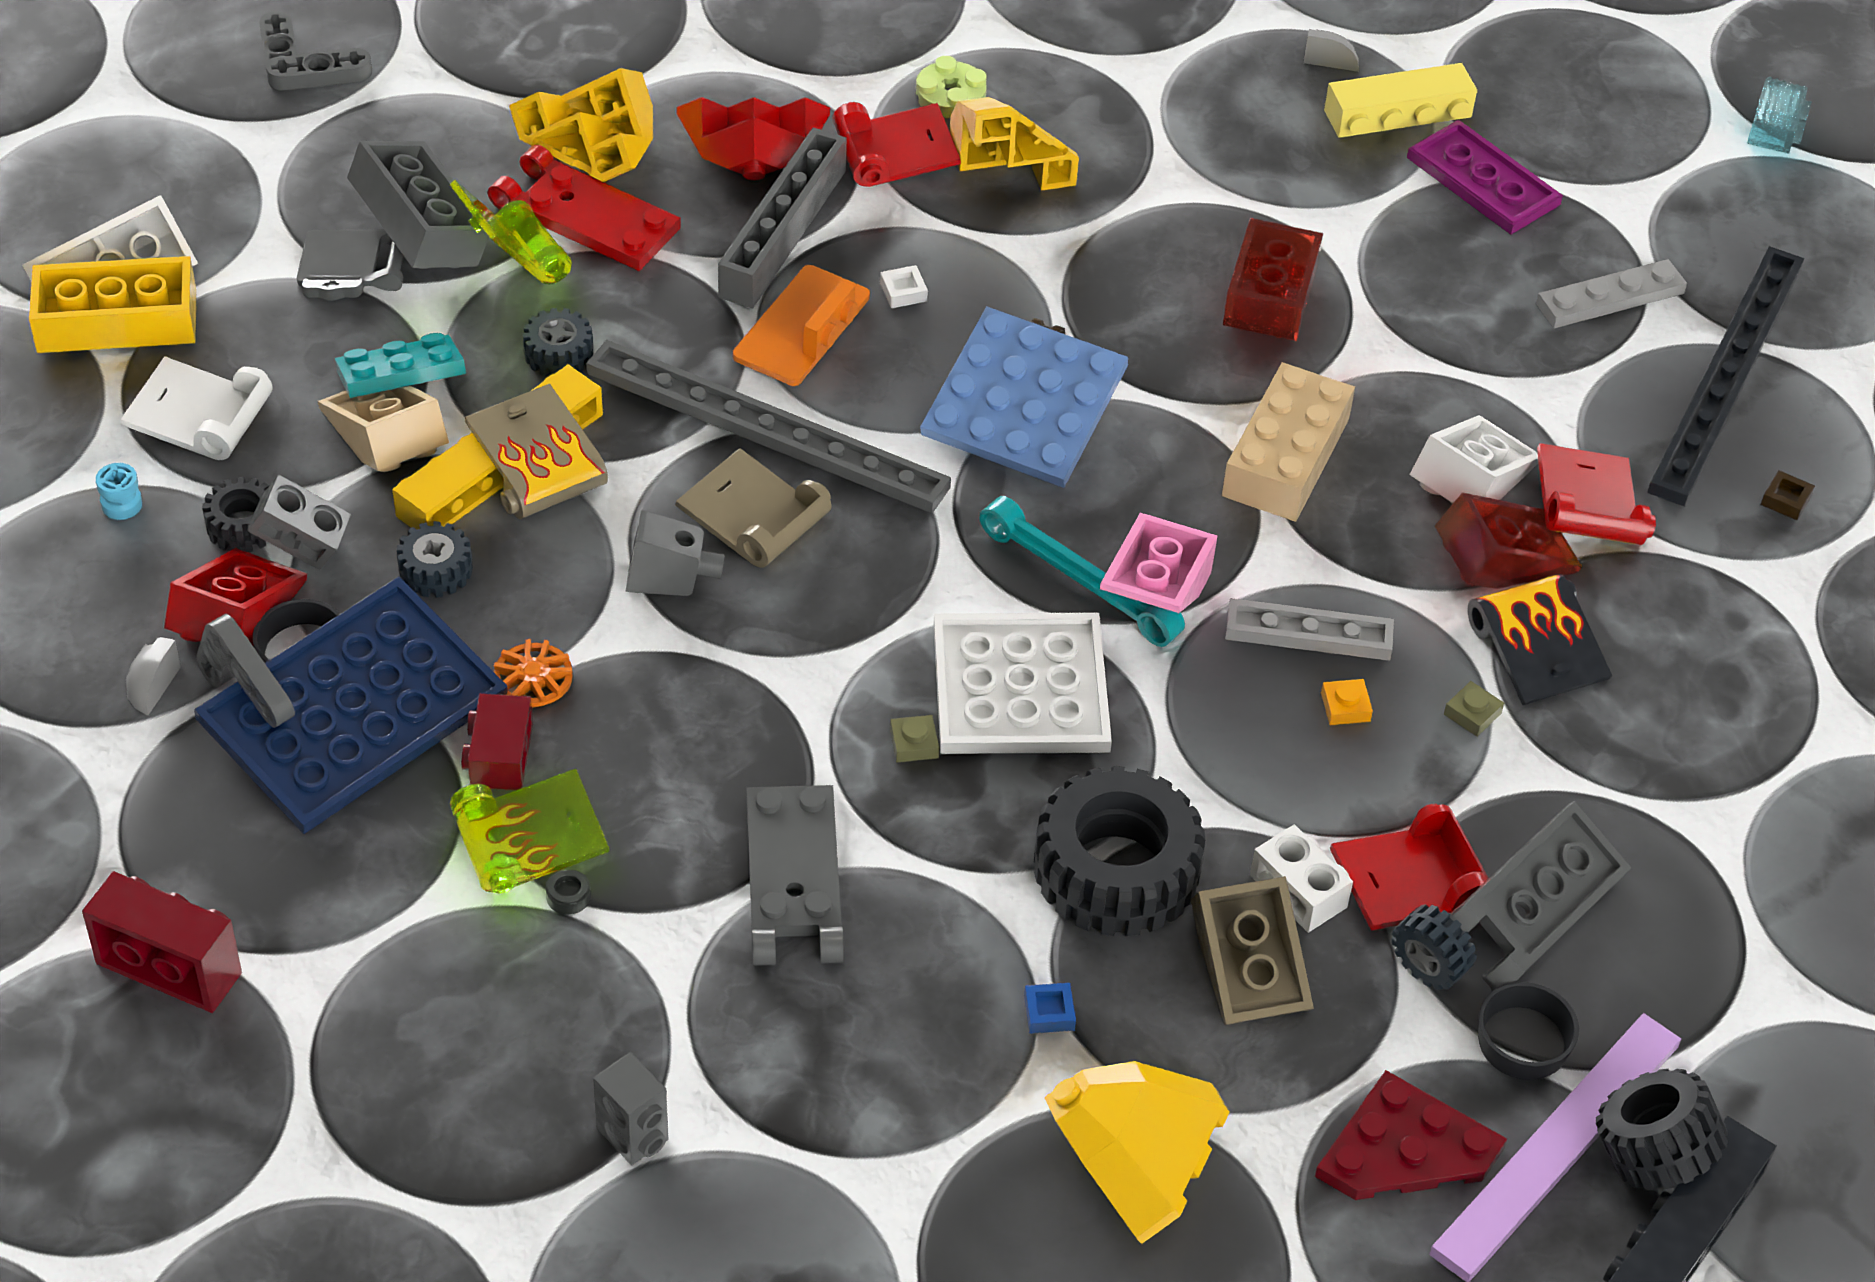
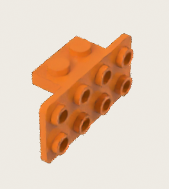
[733,265,870,386]

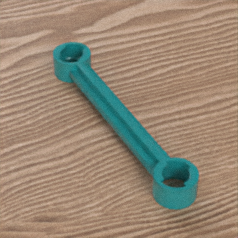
[979,496,1185,647]

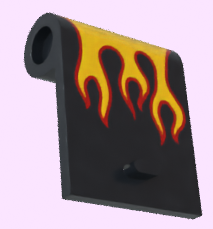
[1467,574,1612,705]

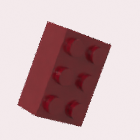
[82,871,242,1014]

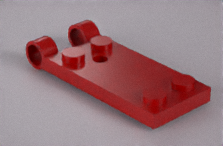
[487,145,681,271]

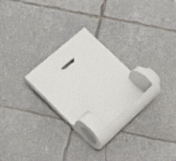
[120,356,273,460]

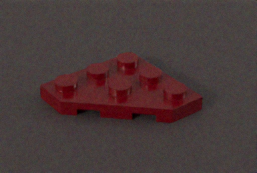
[1315,1070,1507,1200]

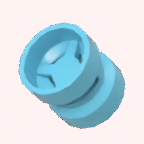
[96,463,142,520]

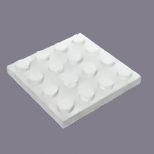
[933,613,1112,754]

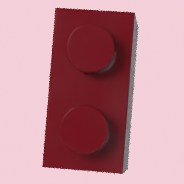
[461,693,533,791]

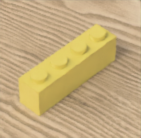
[1324,63,1477,138]

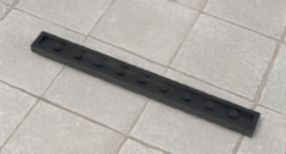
[1647,246,1805,507]

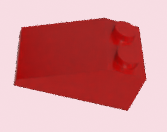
[164,548,308,646]

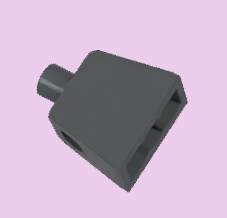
[625,510,725,596]

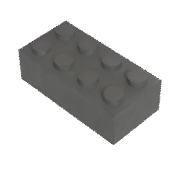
[347,141,491,269]

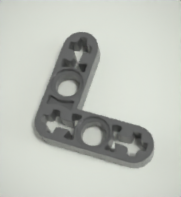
[259,11,372,90]
[196,614,295,728]

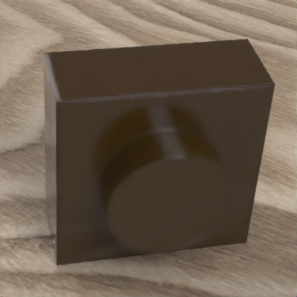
[1760,470,1815,520]

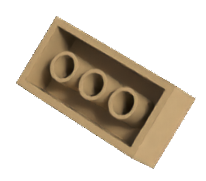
[1222,362,1355,522]

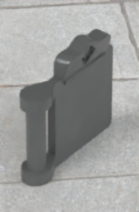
[296,229,404,301]

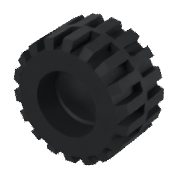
[1595,1069,1728,1191]

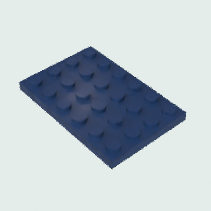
[194,576,508,834]

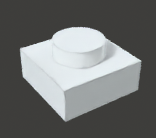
[880,265,928,308]

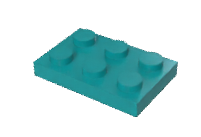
[335,333,466,398]

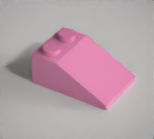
[1100,513,1217,613]

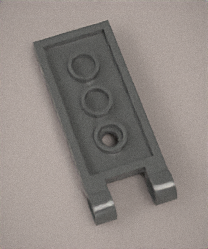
[747,785,843,966]
[1450,801,1631,991]

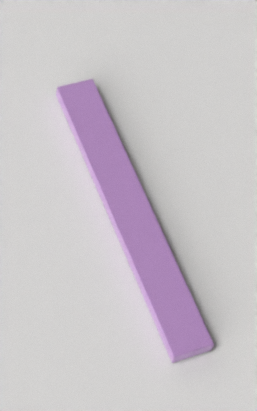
[1429,1013,1681,1282]

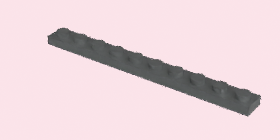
[586,339,951,514]

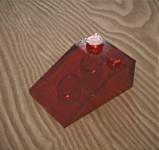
[1435,492,1582,589]

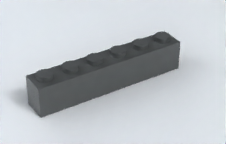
[718,127,847,309]

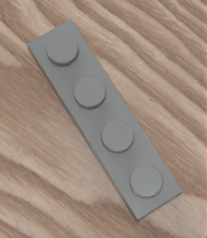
[1536,259,1687,328]
[1225,598,1394,661]

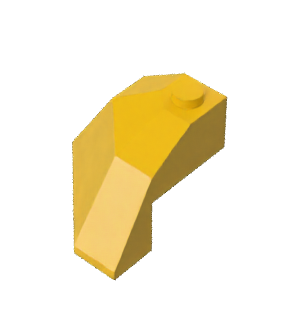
[509,68,653,182]
[950,97,1079,190]
[1044,1061,1230,1244]

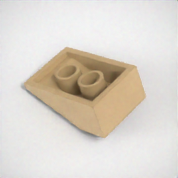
[318,386,449,472]

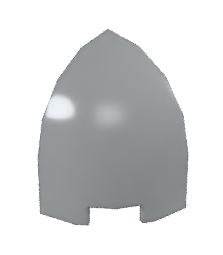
[1304,29,1359,72]
[126,637,181,715]

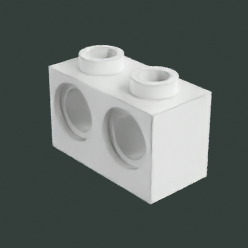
[1250,824,1353,933]

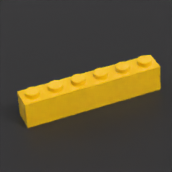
[392,364,603,530]

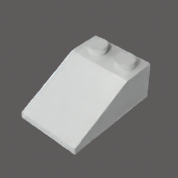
[1410,415,1538,517]

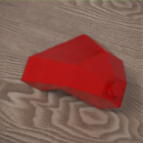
[676,97,830,180]

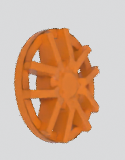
[493,639,573,707]

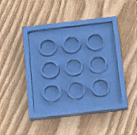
[920,306,1128,488]

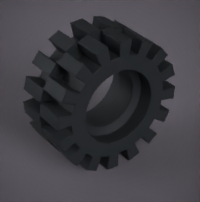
[202,477,269,552]

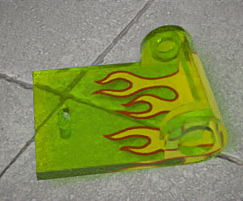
[449,180,572,285]
[450,768,610,894]

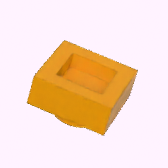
[1321,679,1373,725]

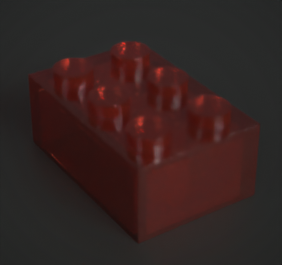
[1223,218,1324,341]

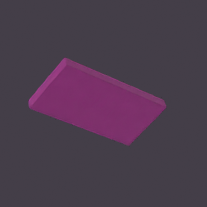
[1407,120,1563,235]

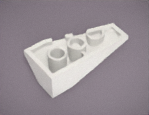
[22,195,198,281]

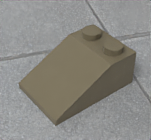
[1191,876,1314,1025]

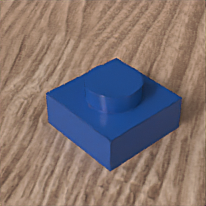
[1024,983,1076,1034]

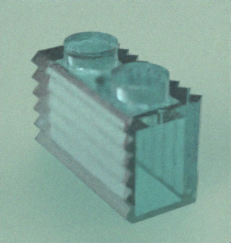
[1747,77,1812,154]

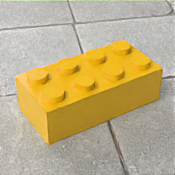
[29,256,196,353]

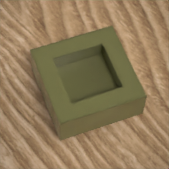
[1444,681,1504,737]
[890,715,939,763]

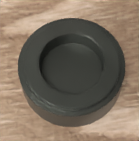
[546,870,591,915]

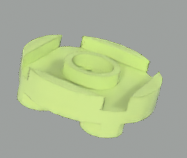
[916,56,986,118]

